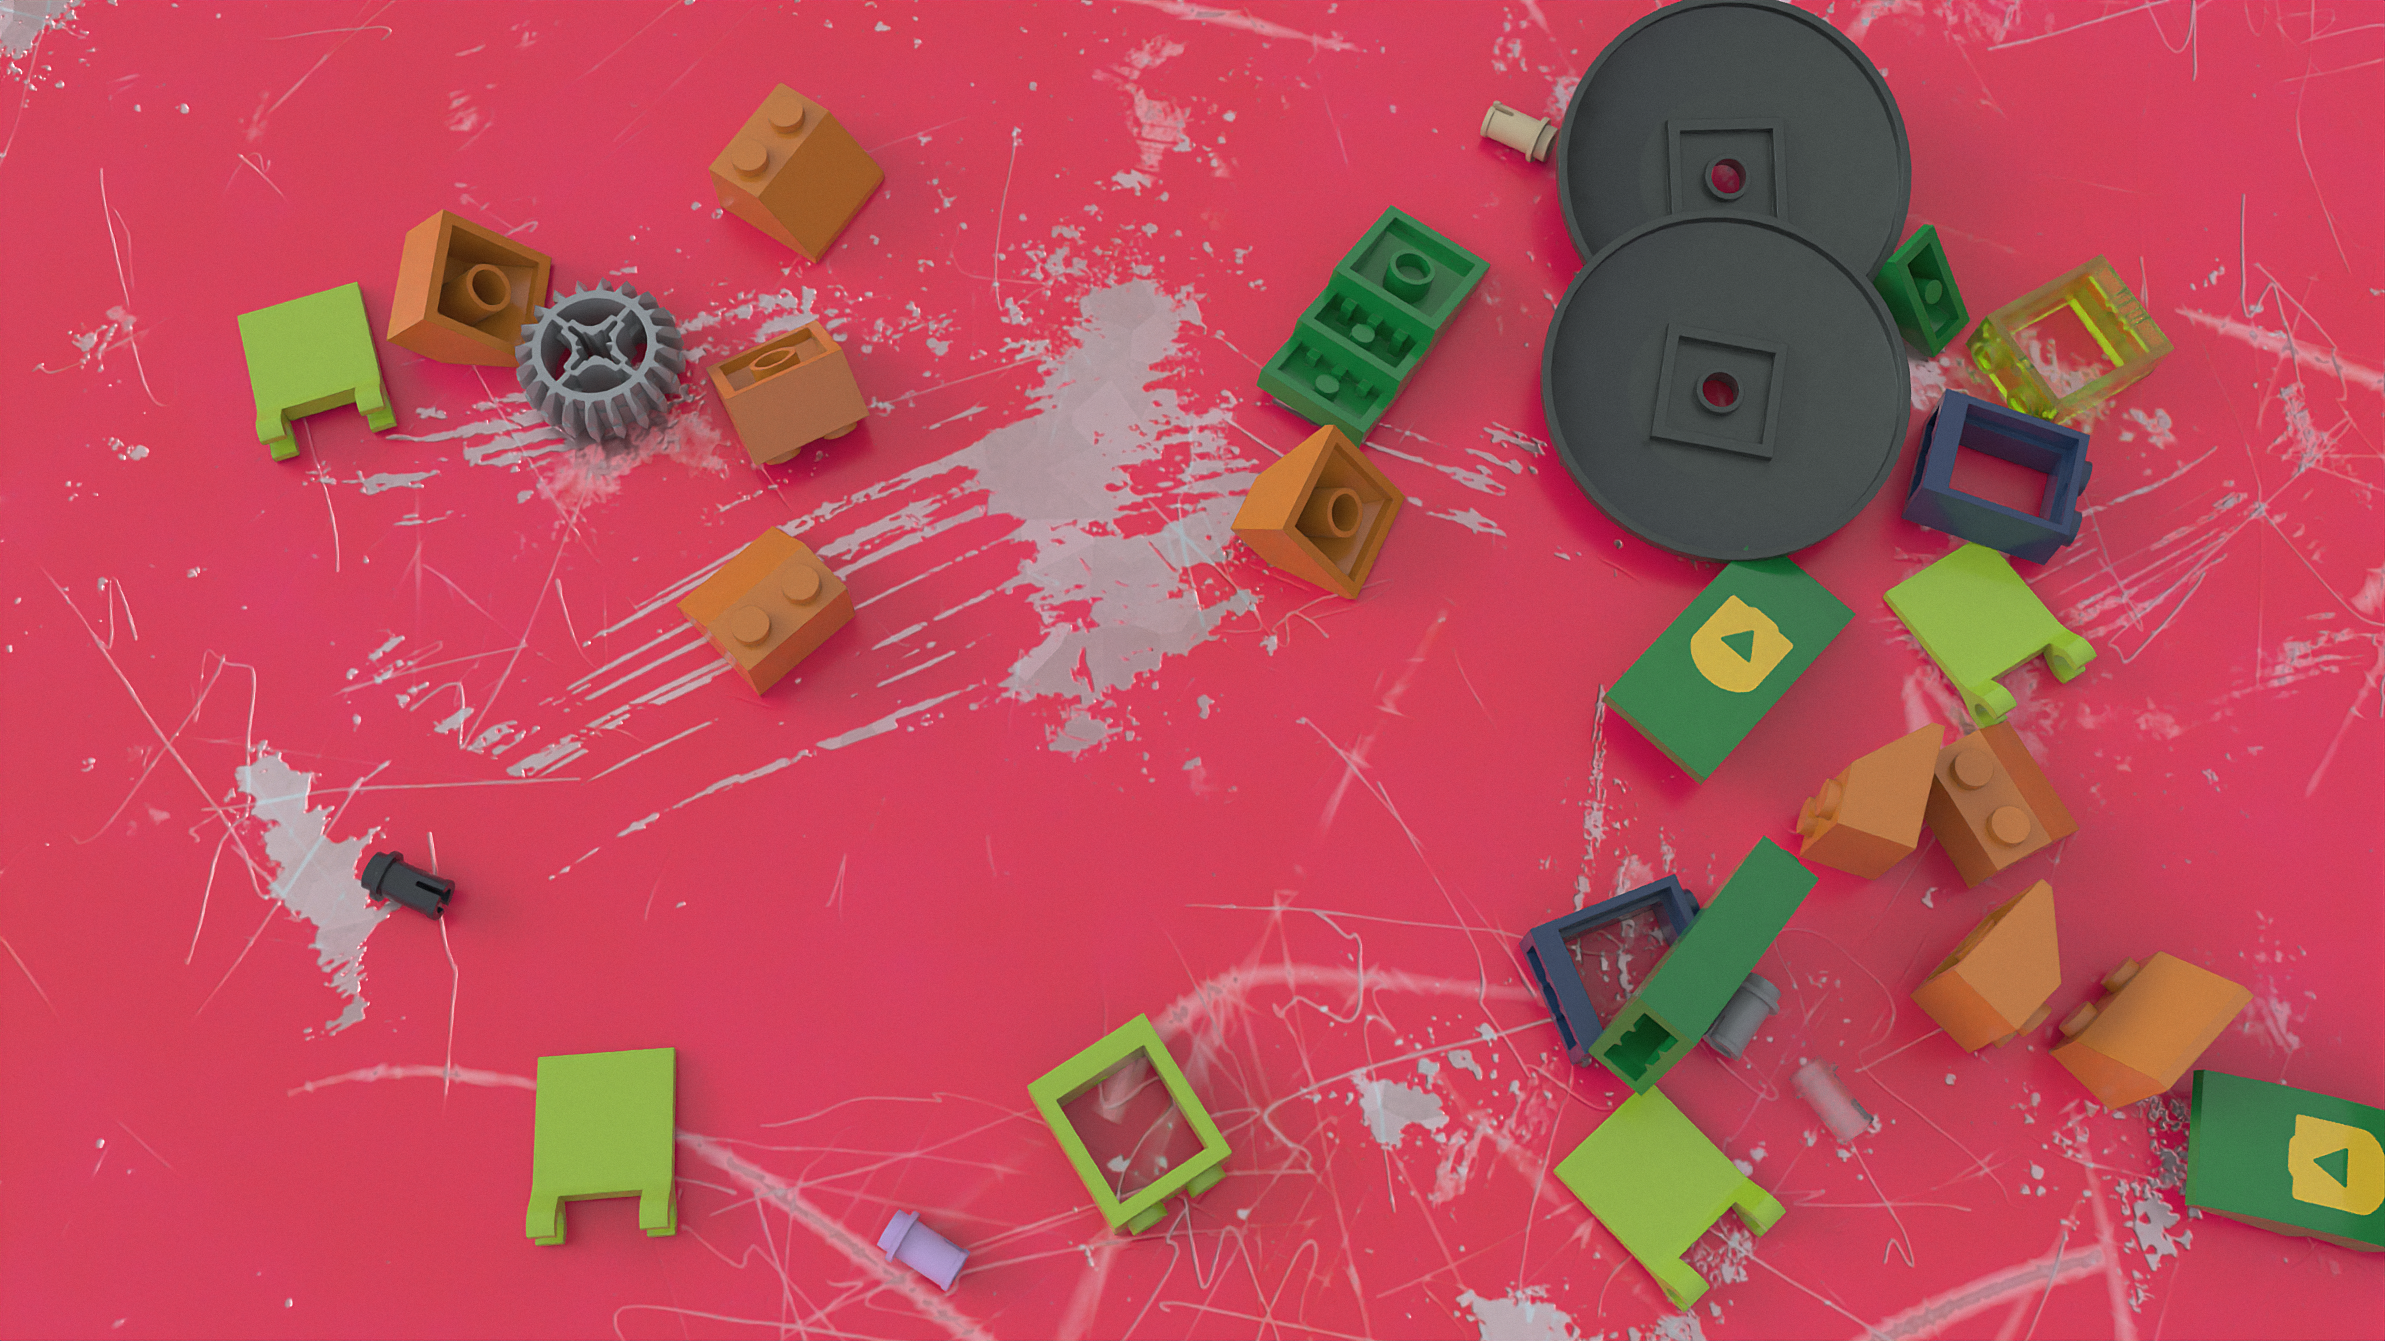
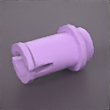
[877,1209,970,1291]

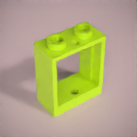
[1027,1013,1232,1237]

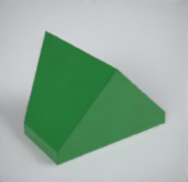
[1872,224,1971,358]

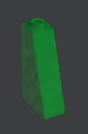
[1587,835,1819,1096]

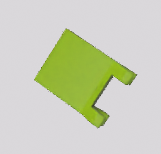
[237,282,397,462]
[1882,541,2097,729]
[526,1047,677,1246]
[1553,1085,1786,1313]

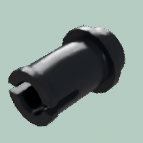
[361,851,455,921]

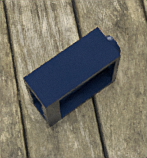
[1901,388,2093,566]
[1519,874,1700,1066]

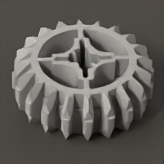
[515,277,686,442]

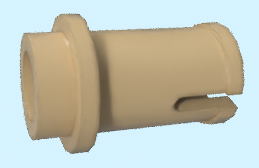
[1480,100,1559,163]

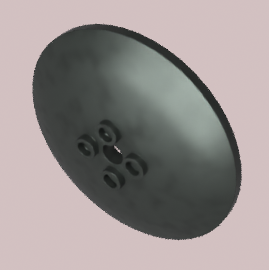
[1555,0,1912,283]
[1540,209,1911,564]

